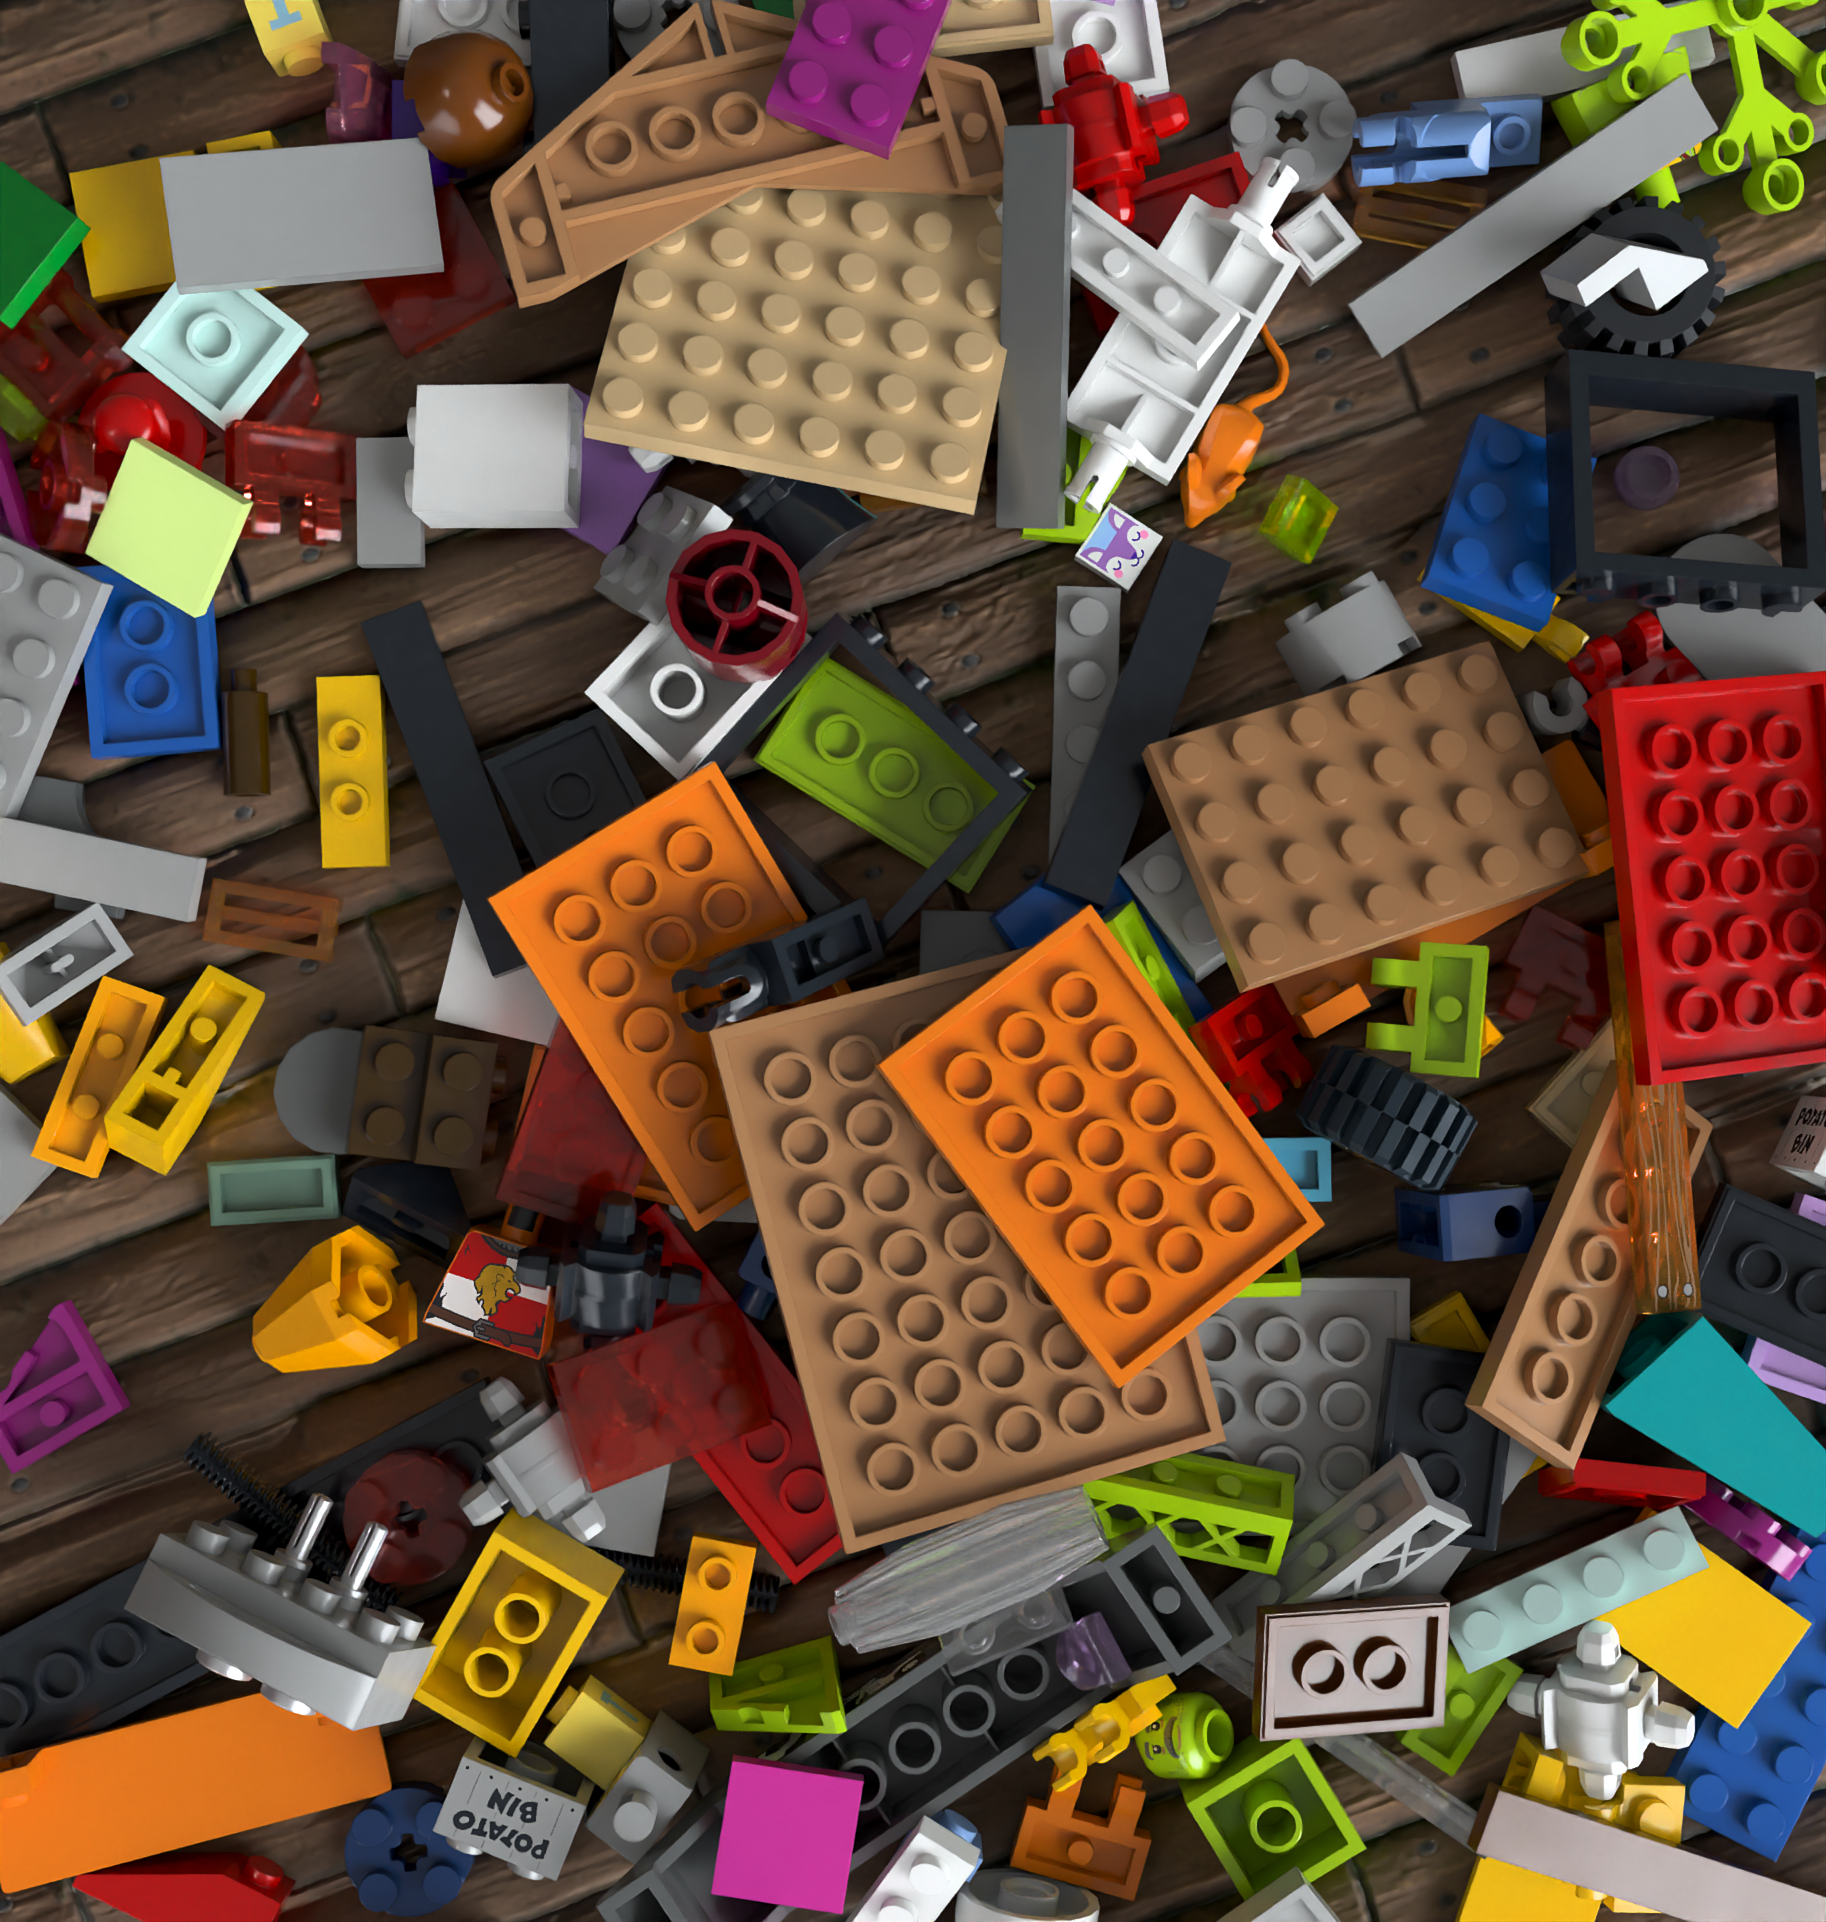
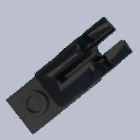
[671,897,886,1033]

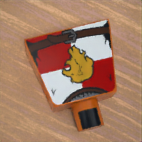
[422,1197,562,1360]

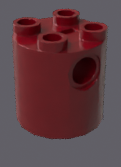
[665,529,809,684]

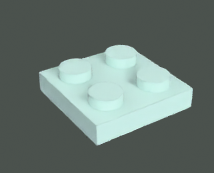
[121,281,309,435]

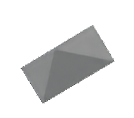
[0,902,134,1027]

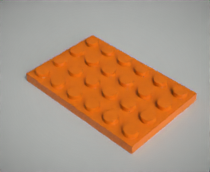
[486,761,853,1232]
[875,904,1325,1389]

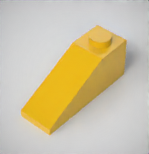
[104,965,265,1176]

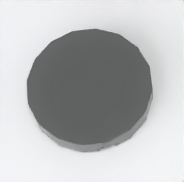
[273,1027,362,1155]

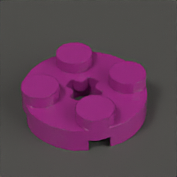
[1682,1470,1812,1582]

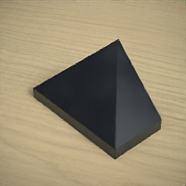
[341,1161,471,1270]

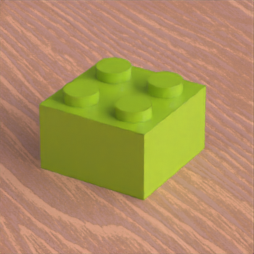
[1178,1734,1367,1901]

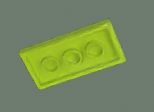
[753,657,1035,894]

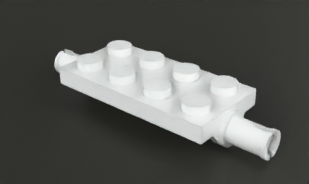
[1063,157,1302,514]

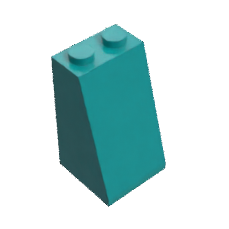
[1599,1301,1826,1538]

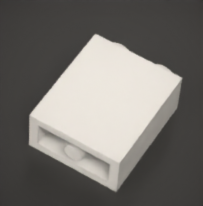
[404,384,583,528]

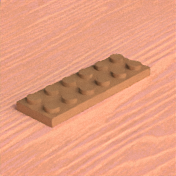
[1464,1059,1714,1470]

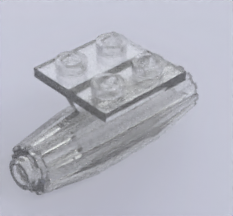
[828,1485,1109,1677]

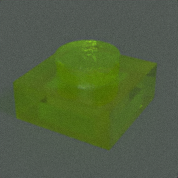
[0,374,68,447]
[1258,474,1339,564]

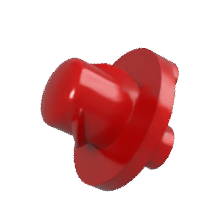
[76,372,207,491]

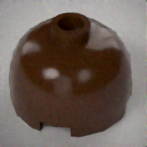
[403,30,533,168]

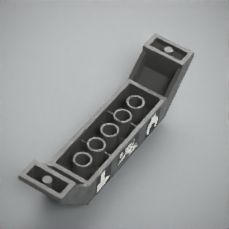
[596,1522,1233,1922]

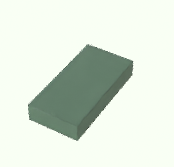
[207,1154,343,1226]

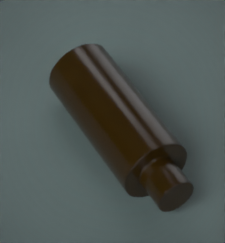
[221,668,271,797]

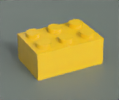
[413,1507,625,1759]

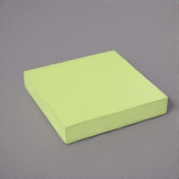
[85,437,254,618]

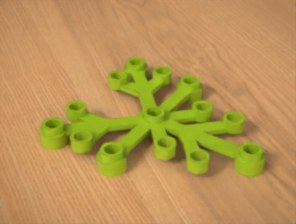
[1561,0,1826,215]

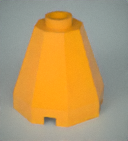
[252,1225,417,1373]

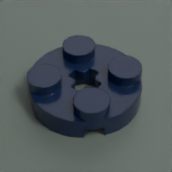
[345,1780,476,1917]

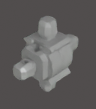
[458,1376,626,1543]

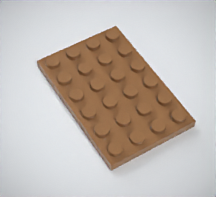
[1141,640,1590,993]

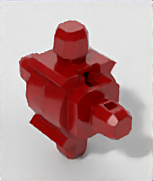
[1037,44,1189,227]

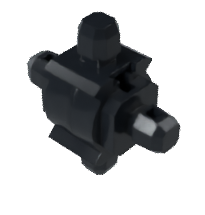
[515,1191,703,1360]

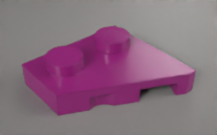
[0,1300,132,1474]

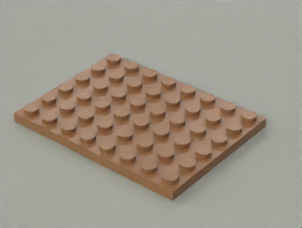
[707,946,1226,1555]

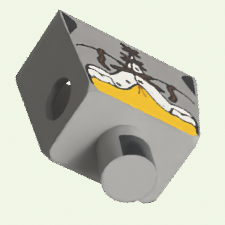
[584,1710,710,1864]

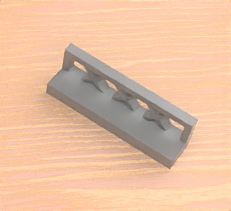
[1212,1452,1472,1663]

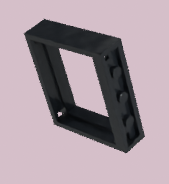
[1544,349,1826,618]
[693,612,1033,950]

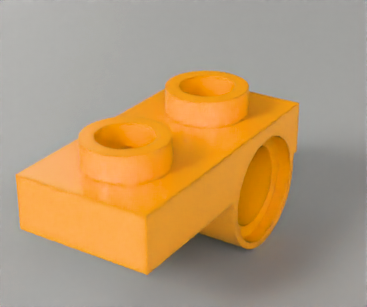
[668,1531,758,1676]

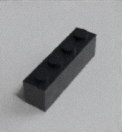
[518,0,616,155]

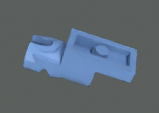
[1351,93,1543,187]

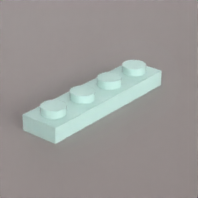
[1448,1505,1710,1674]

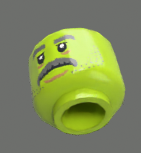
[1135,1692,1234,1780]

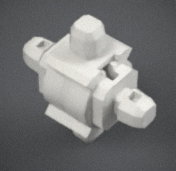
[1507,1620,1695,1801]

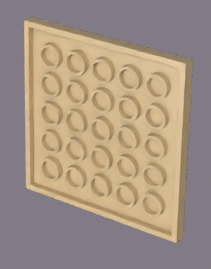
[583,188,1007,515]

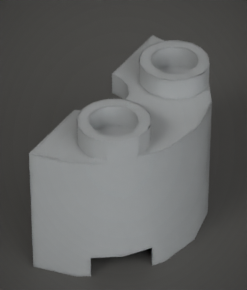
[1275,571,1422,697]

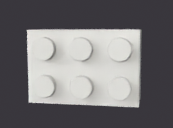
[584,592,813,781]

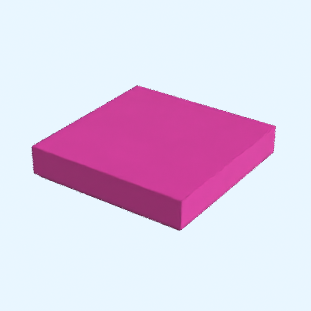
[711,1754,864,1914]

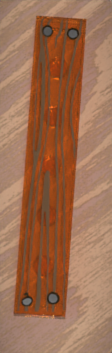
[1604,920,1702,1314]

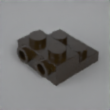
[344,1024,507,1171]

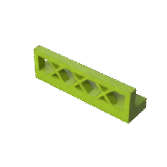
[1021,1453,1295,1576]

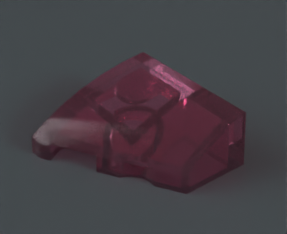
[321,42,397,144]

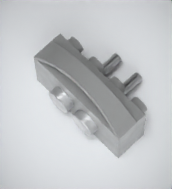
[124,1493,437,1731]

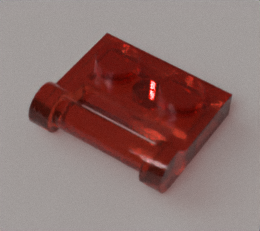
[0,267,135,428]

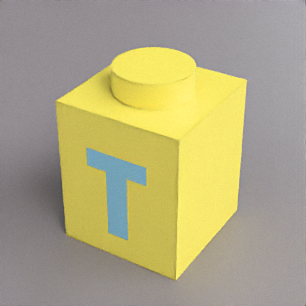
[244,0,338,77]
[543,1674,651,1791]

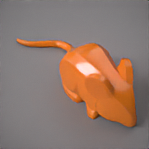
[1178,323,1290,528]

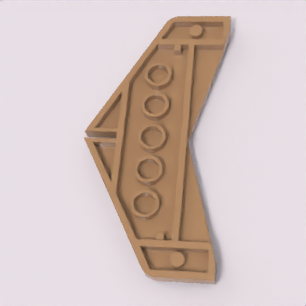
[491,0,1008,309]

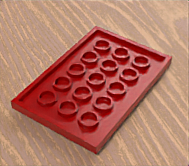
[1596,671,1826,1086]

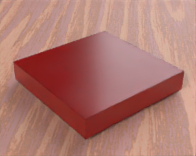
[1538,1458,1706,1510]

